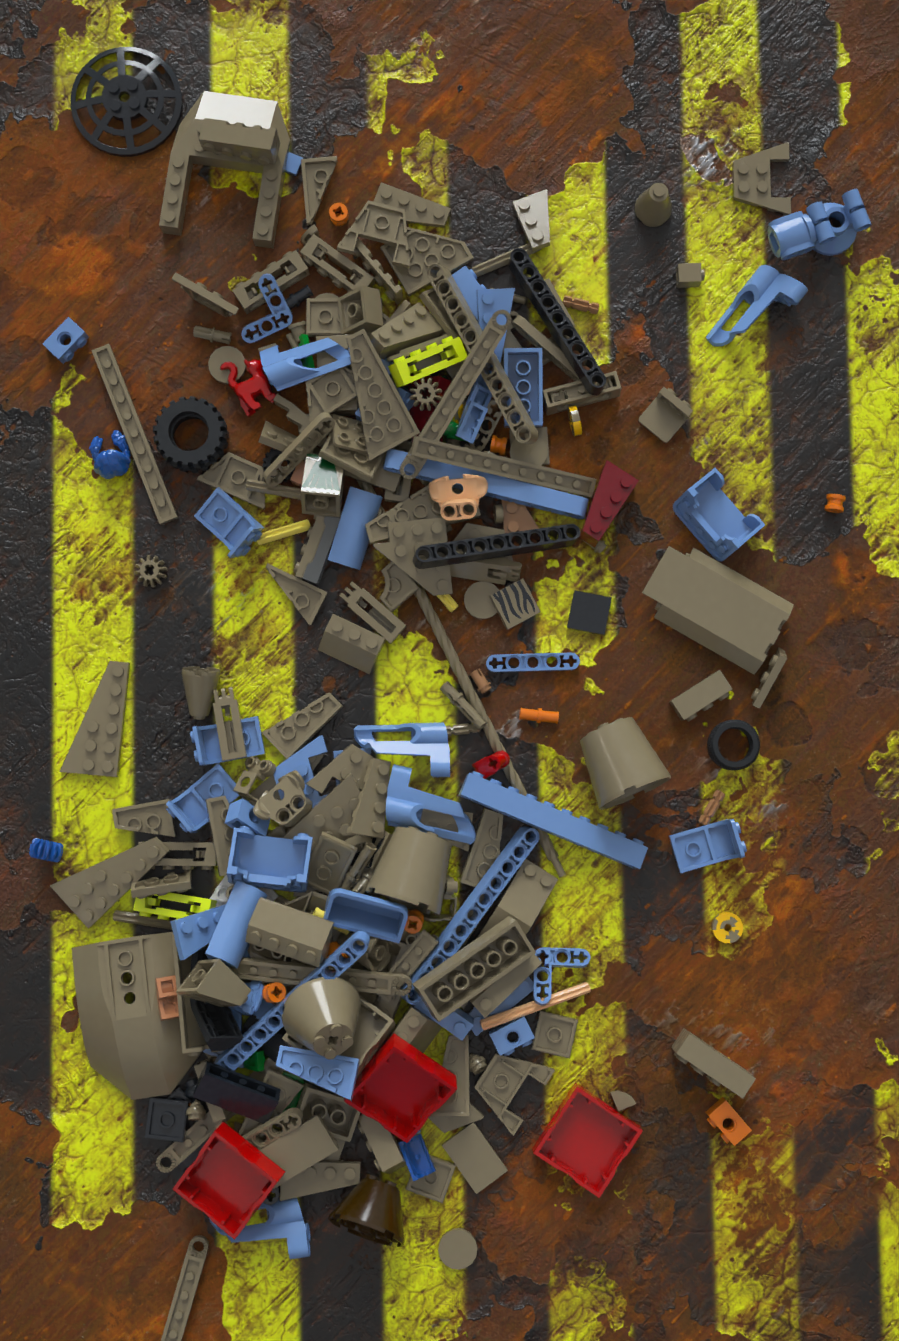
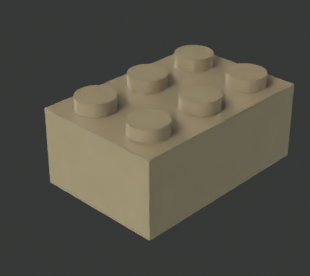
[292,1081,360,1142]

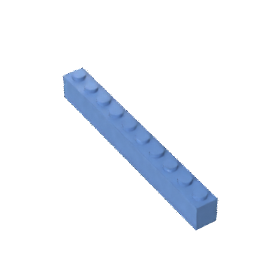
[458,771,648,869]

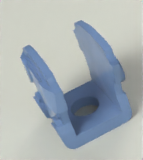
[229,980,275,1019]

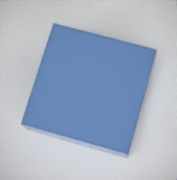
[285,152,303,176]

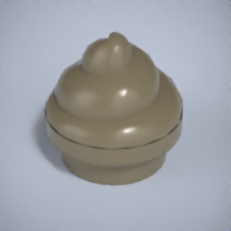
[469,1053,487,1075]
[186,1100,206,1121]

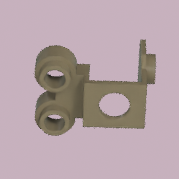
[233,756,276,806]
[423,875,458,922]

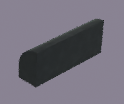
[193,1061,281,1124]

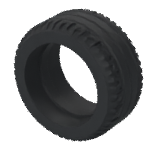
[707,719,760,770]

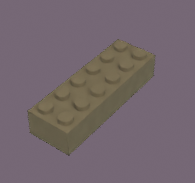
[412,916,536,1022]

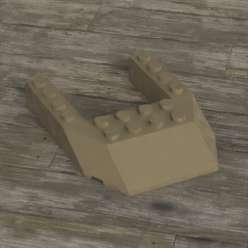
[159,91,290,249]

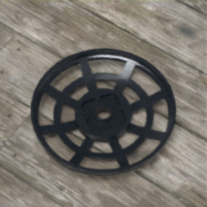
[71,47,183,157]

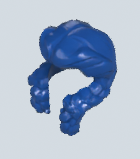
[89,430,131,479]

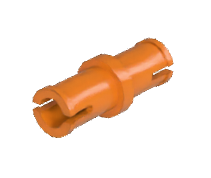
[519,708,559,724]

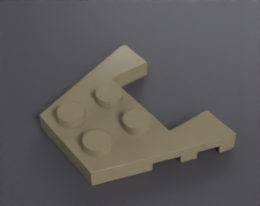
[732,143,791,216]
[337,200,410,269]
[306,744,374,794]
[474,1053,555,1136]

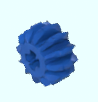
[29,838,63,862]

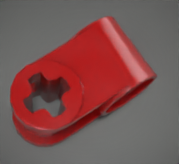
[472,750,510,779]

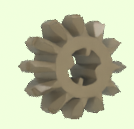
[410,378,442,411]
[134,555,168,588]

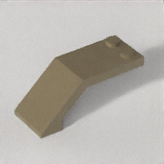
[476,859,558,939]

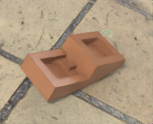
[155,975,179,1021]

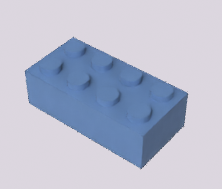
[504,348,543,428]

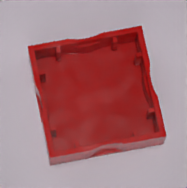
[344,1033,457,1143]
[532,1082,643,1198]
[173,1122,285,1240]

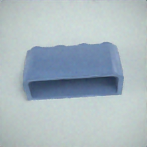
[323,888,408,943]

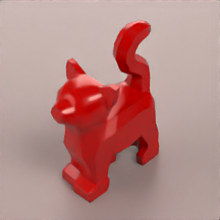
[220,359,277,417]

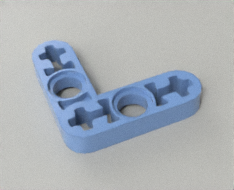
[241,274,293,343]
[533,947,591,1006]

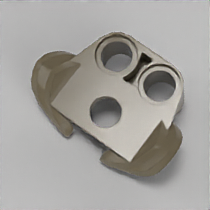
[253,770,312,827]

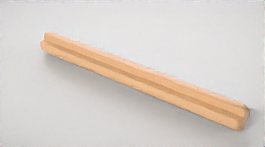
[480,982,591,1030]

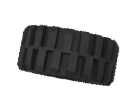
[153,396,229,473]

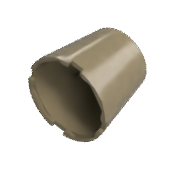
[580,717,671,810]
[365,826,452,916]

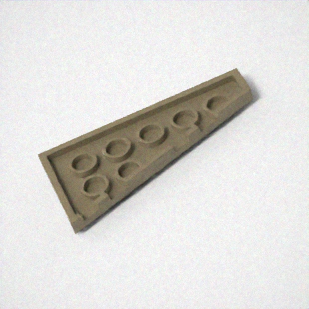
[365,485,481,544]
[59,661,130,777]
[50,837,169,928]

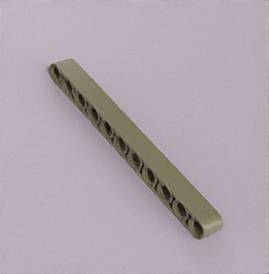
[427,263,539,444]

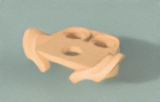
[429,474,488,521]

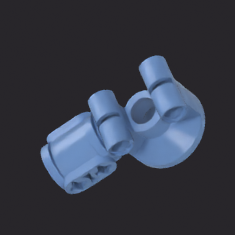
[768,189,871,260]

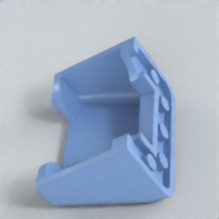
[673,468,765,561]
[227,826,313,893]

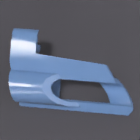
[706,265,808,347]
[260,338,351,391]
[354,722,450,777]
[386,764,476,844]
[209,1197,311,1259]

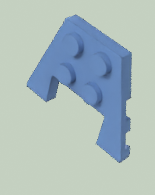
[273,735,328,808]

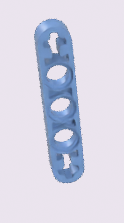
[486,653,580,672]

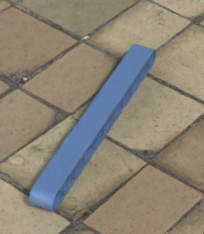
[383,449,589,519]
[401,826,540,1005]
[214,931,370,1071]

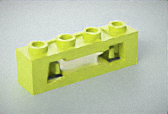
[388,336,467,388]
[133,892,217,920]

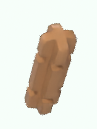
[563,296,599,314]
[699,790,725,825]

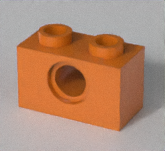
[706,1097,752,1146]

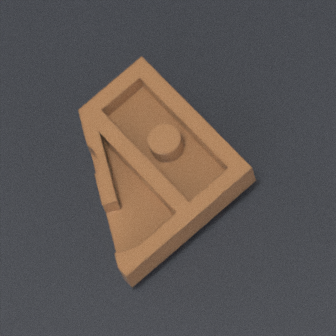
[501,500,539,533]

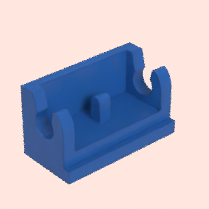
[398,1133,436,1181]

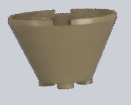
[282,977,361,1060]

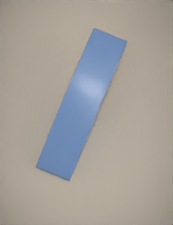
[455,370,492,444]

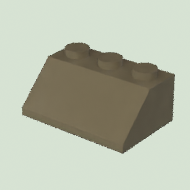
[318,614,386,675]

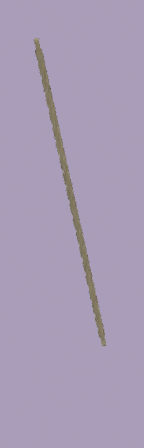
[286,333,566,878]

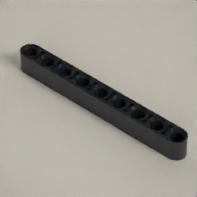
[509,248,606,396]
[413,524,580,569]

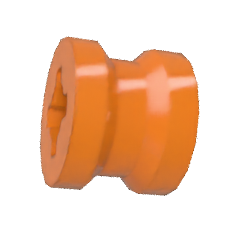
[329,203,349,226]
[490,435,508,456]
[824,494,846,513]
[404,909,424,934]
[262,982,286,1003]

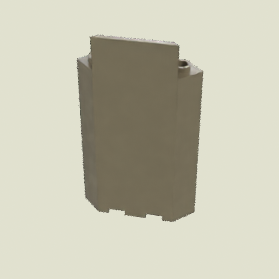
[642,546,794,675]

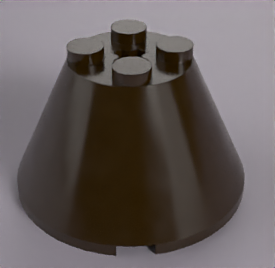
[328,1174,405,1247]

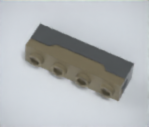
[294,511,342,586]

